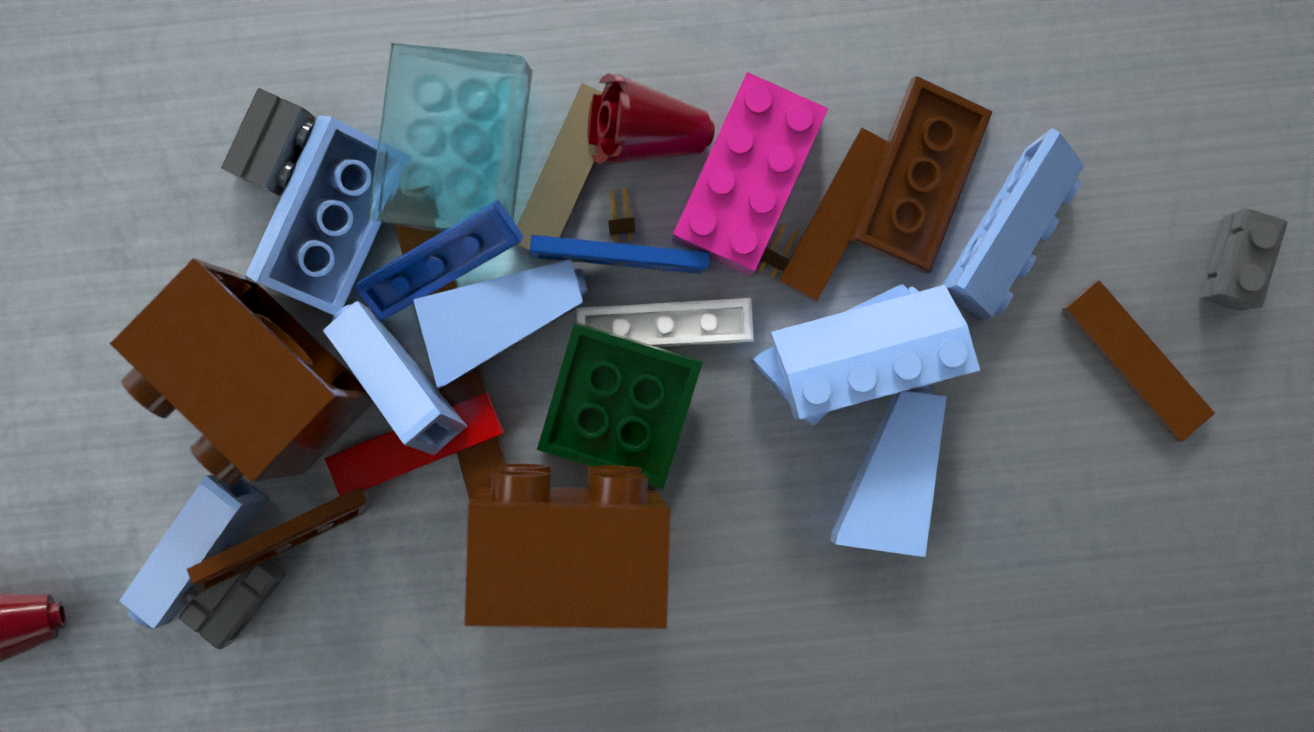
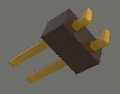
[608,188,636,243]
[759,224,799,278]

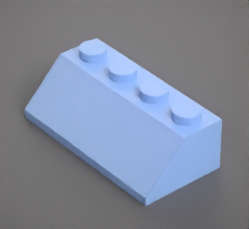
[245,115,411,315]
[942,128,1085,320]
[770,285,980,419]

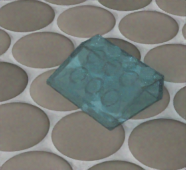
[368,43,533,232]

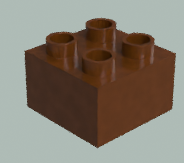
[110,258,373,486]
[465,463,670,629]

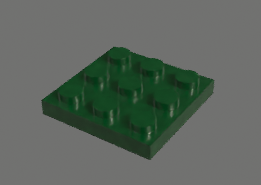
[537,322,703,489]

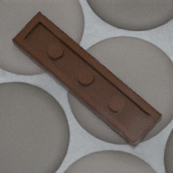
[777,128,886,302]
[1062,280,1215,442]
[186,487,367,593]

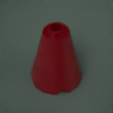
[587,73,715,165]
[0,593,66,662]

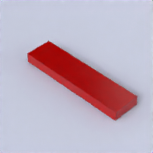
[324,393,505,496]

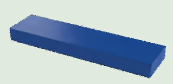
[354,199,524,322]
[529,235,710,274]

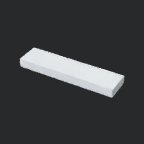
[576,298,754,348]

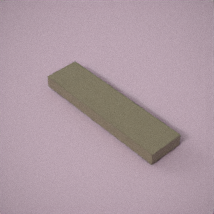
[516,83,602,261]

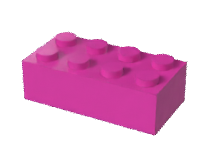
[672,72,829,276]

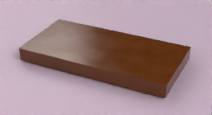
[848,76,993,273]

